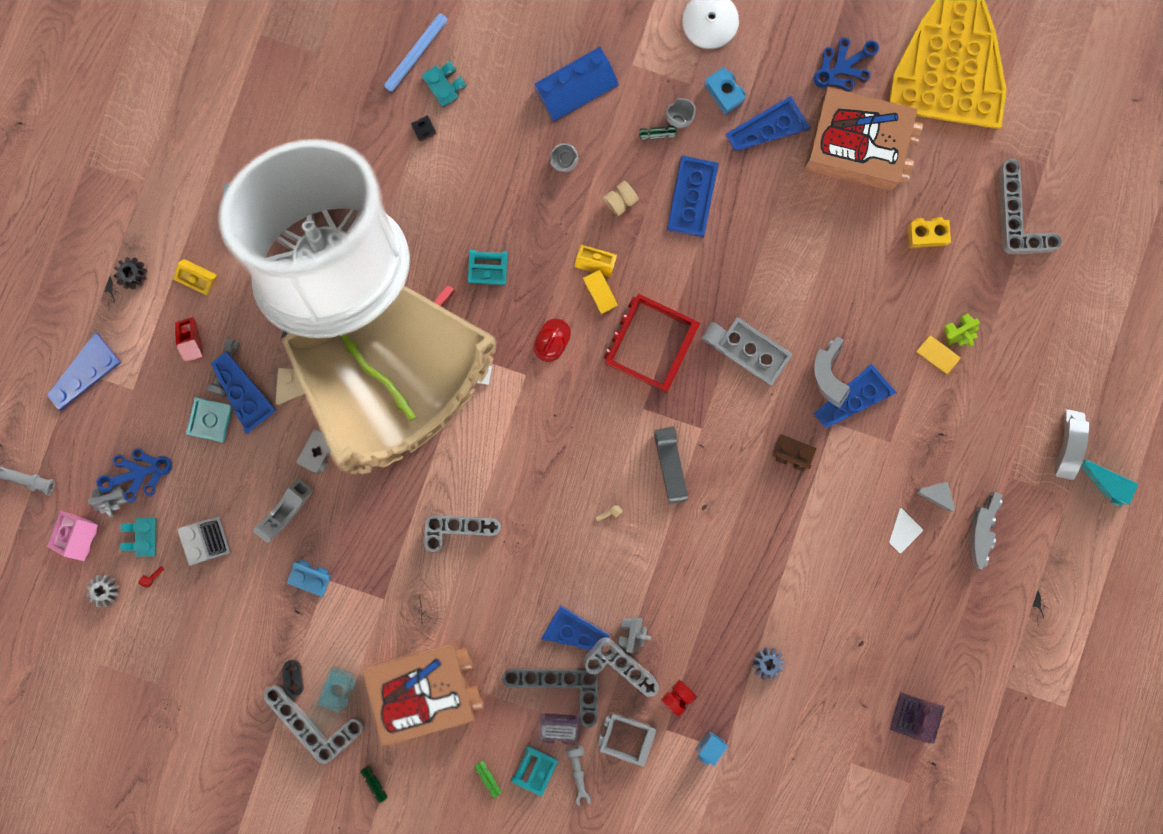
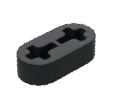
[282,659,304,697]

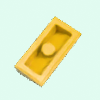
[575,245,617,277]
[173,259,217,295]
[916,335,961,374]

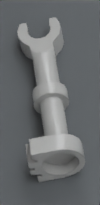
[207,338,240,396]
[566,745,591,806]

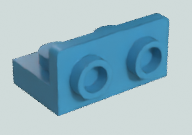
[287,559,332,597]

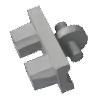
[88,484,129,517]
[618,617,652,653]

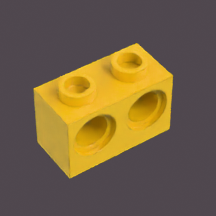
[907,217,951,248]

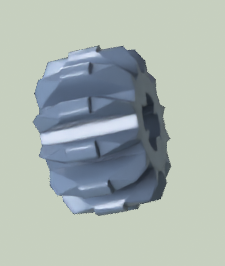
[752,647,785,681]

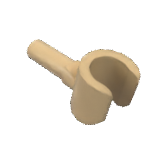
[596,505,623,521]

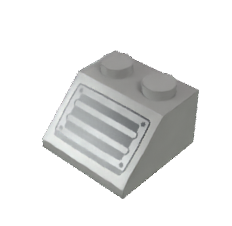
[177,516,231,566]

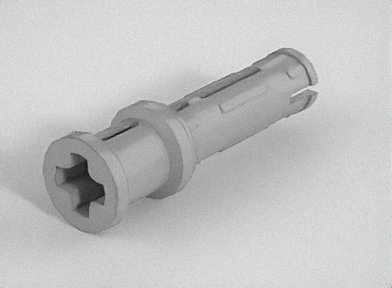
[0,466,56,496]

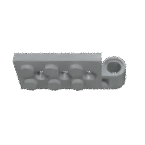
[700,317,793,386]

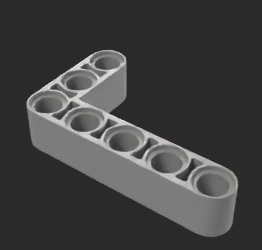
[998,159,1062,254]
[264,685,365,764]

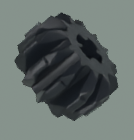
[113,257,148,290]

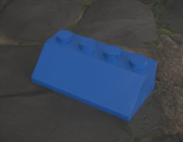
[534,47,619,122]

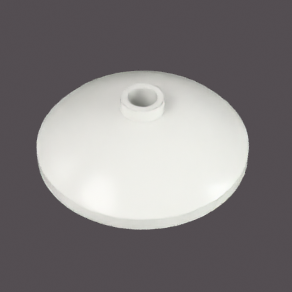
[682,0,739,49]

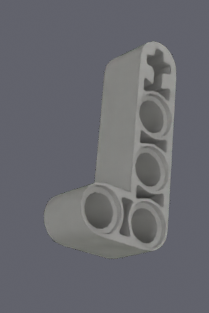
[424,515,502,552]
[584,637,659,697]

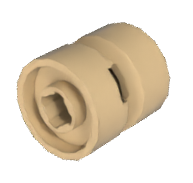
[603,181,639,216]

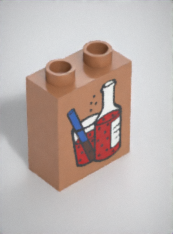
[804,87,923,191]
[362,641,484,747]

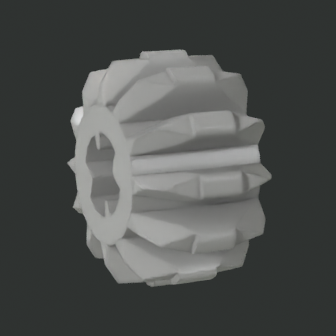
[85,575,120,607]

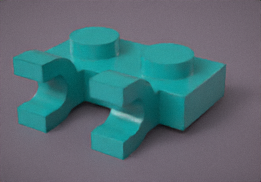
[421,61,467,108]
[120,518,157,556]

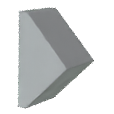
[915,482,955,512]

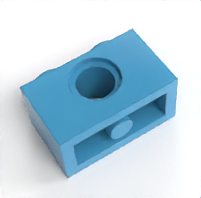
[704,67,746,115]
[696,730,728,766]

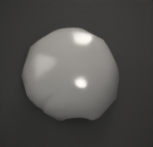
[666,98,696,128]
[550,143,579,173]

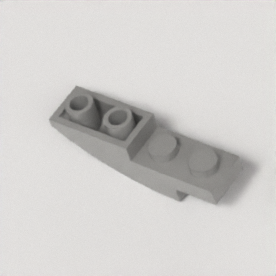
[970,492,1003,570]

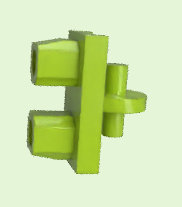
[944,314,980,347]

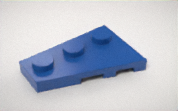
[541,605,610,651]

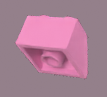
[47,510,98,561]

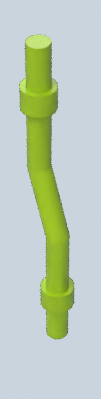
[339,333,416,421]

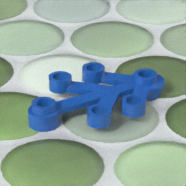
[813,38,879,92]
[96,449,172,503]

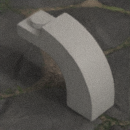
[814,336,850,408]
[1054,409,1089,480]
[253,478,313,543]

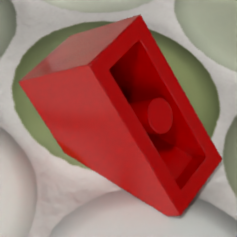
[175,317,203,362]

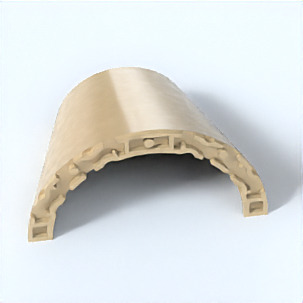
[283,285,496,474]

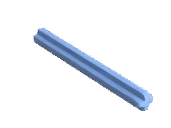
[384,13,447,92]

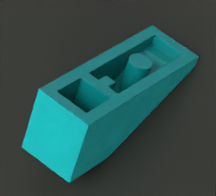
[1081,460,1139,507]

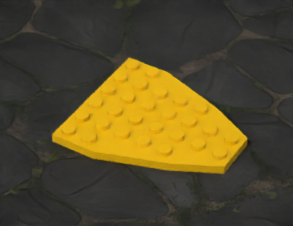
[889,0,1007,129]

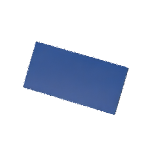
[667,156,719,238]

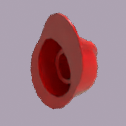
[533,318,571,362]

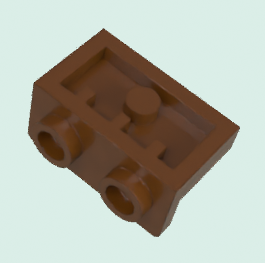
[772,434,817,472]

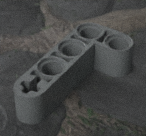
[654,426,688,504]

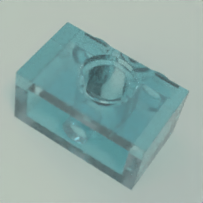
[317,666,357,713]

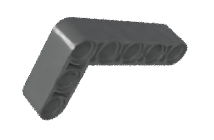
[502,668,598,728]

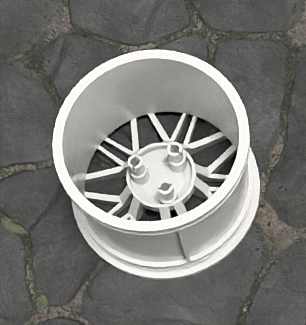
[220,140,410,338]

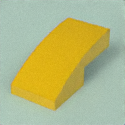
[583,269,618,314]

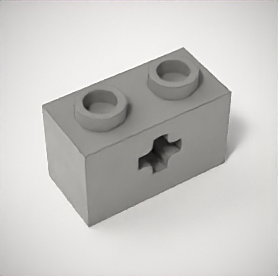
[296,429,332,474]

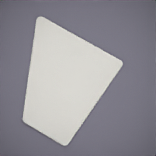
[889,508,923,553]

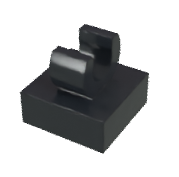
[411,115,437,142]

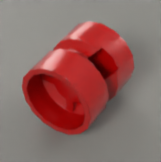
[661,680,697,717]

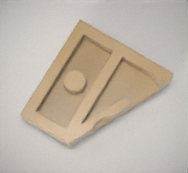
[275,368,306,405]

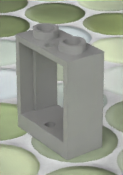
[597,712,657,767]

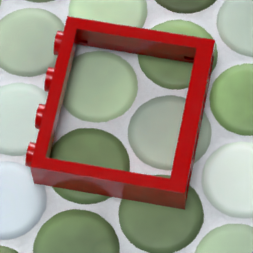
[603,293,700,393]

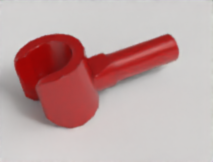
[138,566,164,588]

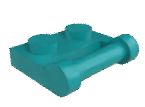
[468,249,508,286]
[510,745,558,797]

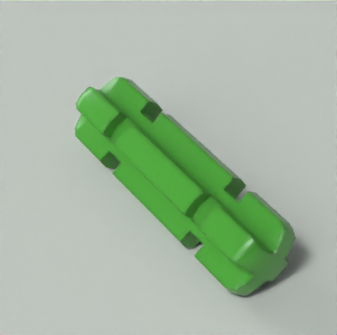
[474,761,502,798]

